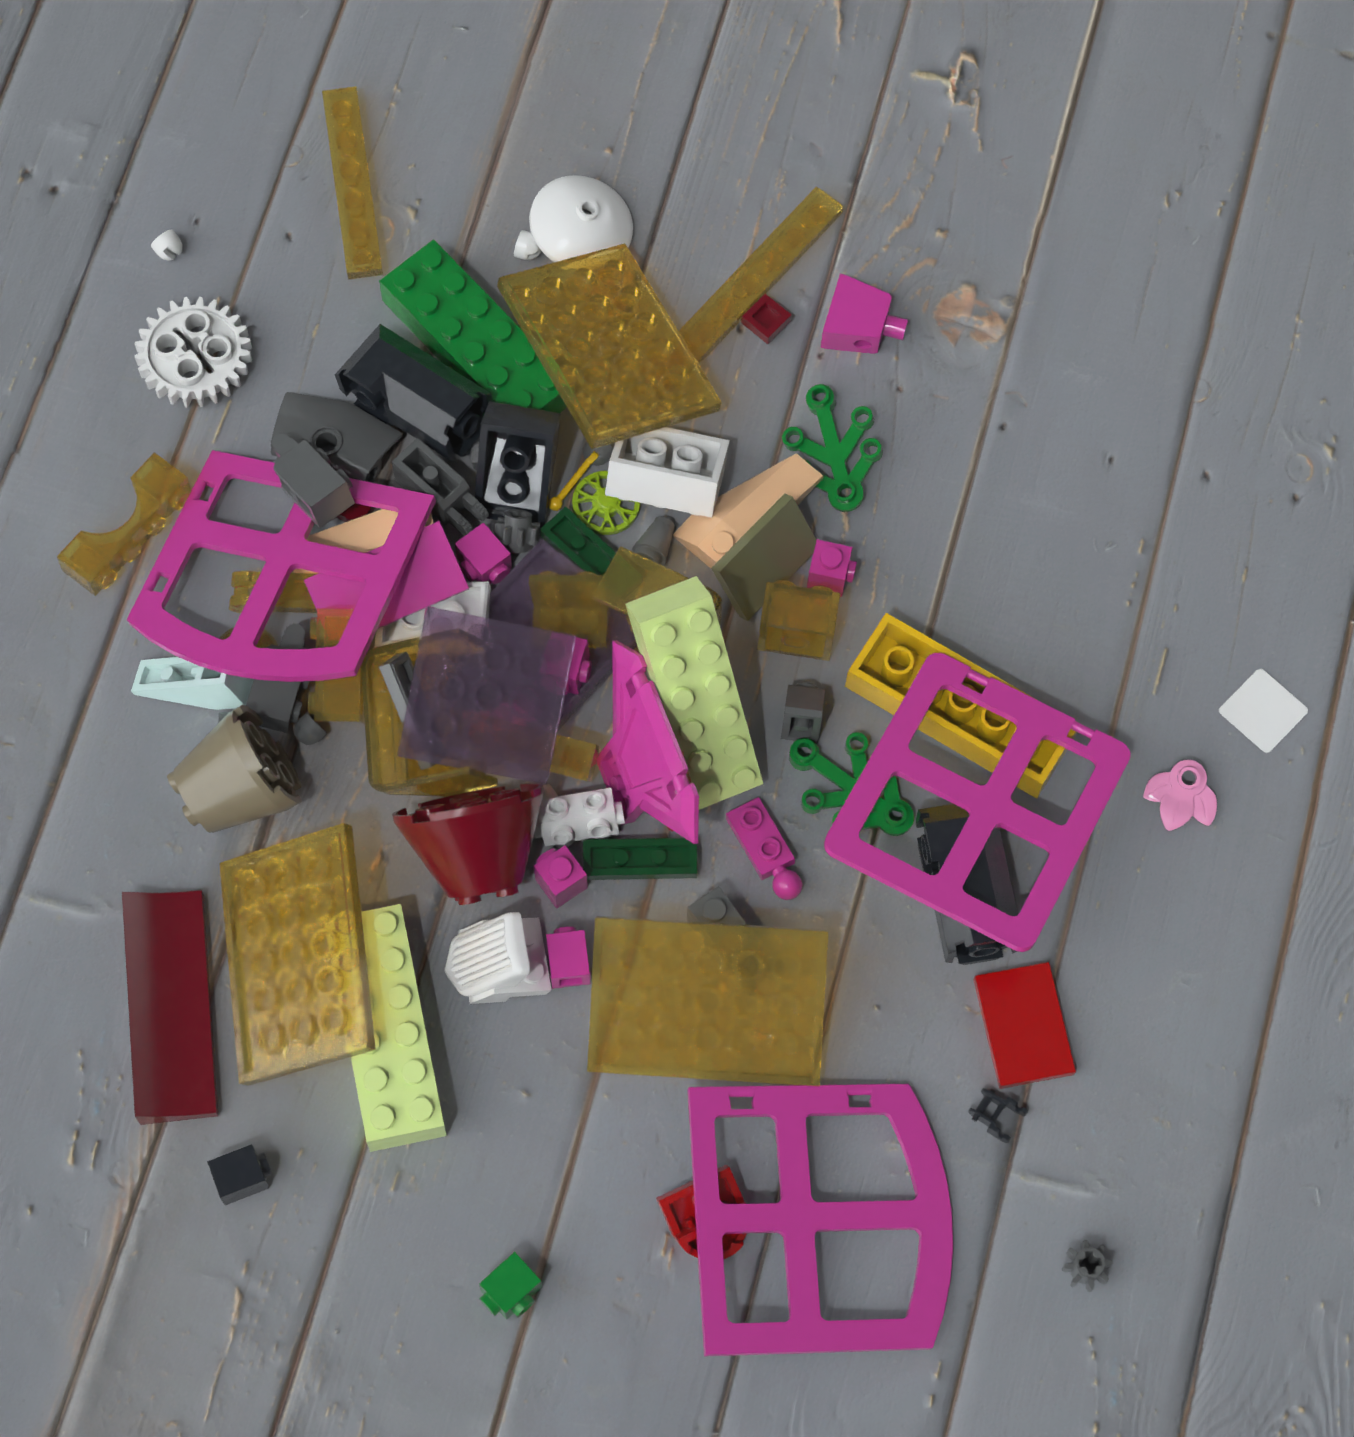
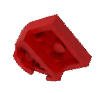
[656,1164,747,1260]

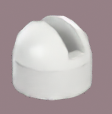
[151,229,183,261]
[514,230,541,260]

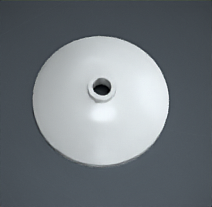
[529,175,633,272]

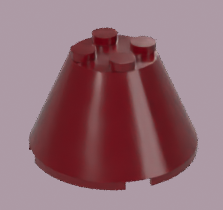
[392,783,544,905]

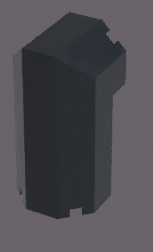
[335,324,493,460]
[916,804,1018,965]

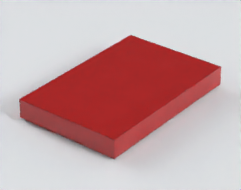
[973,962,1076,1089]

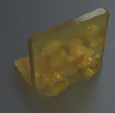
[529,571,609,648]

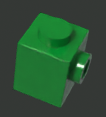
[479,1252,542,1320]

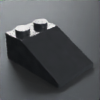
[473,401,561,528]

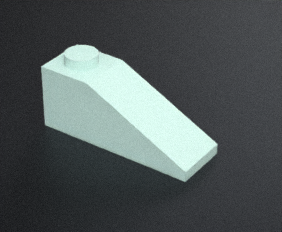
[131,657,254,710]

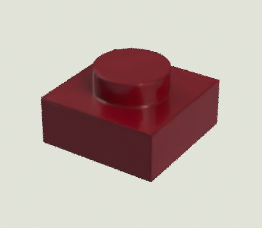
[741,293,792,344]

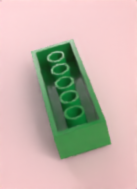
[379,239,574,413]

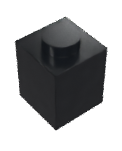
[207,1144,272,1205]

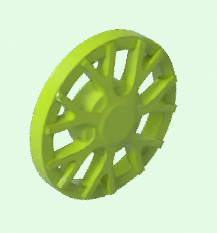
[572,471,640,535]

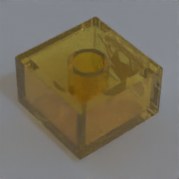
[757,580,840,661]

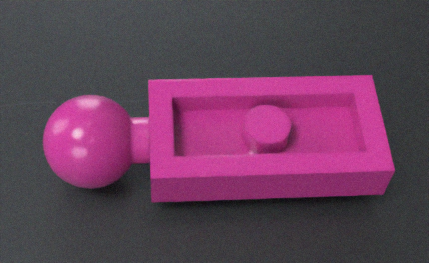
[726,797,803,900]

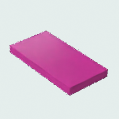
[304,521,469,646]

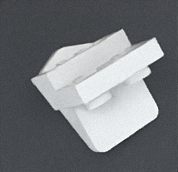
[444,912,552,1004]

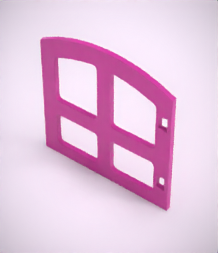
[127,450,436,682]
[687,1084,953,1356]

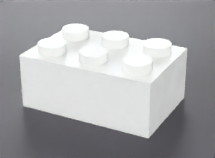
[605,418,730,518]

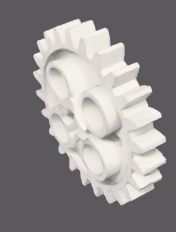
[135,297,252,408]

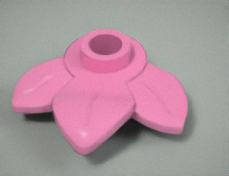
[1143,760,1217,831]

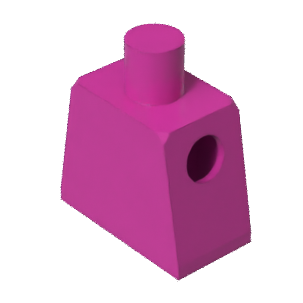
[821,273,908,354]

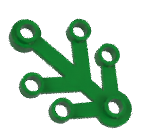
[782,384,883,512]
[789,732,914,836]

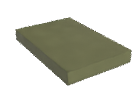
[711,494,816,621]

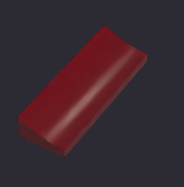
[122,890,218,1125]

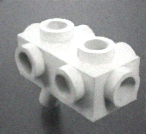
[534,784,625,848]

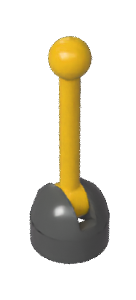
[548,434,613,511]

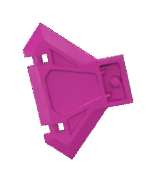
[595,640,699,844]

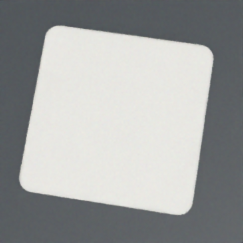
[1219,669,1308,753]

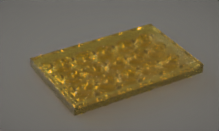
[497,243,722,449]
[219,823,376,1086]
[587,916,829,1086]

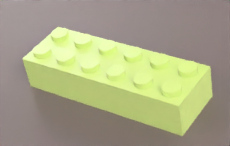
[625,576,763,810]
[325,904,447,1152]

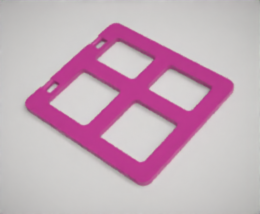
[824,653,1130,952]

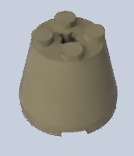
[167,705,302,833]

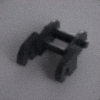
[968,1088,1028,1143]

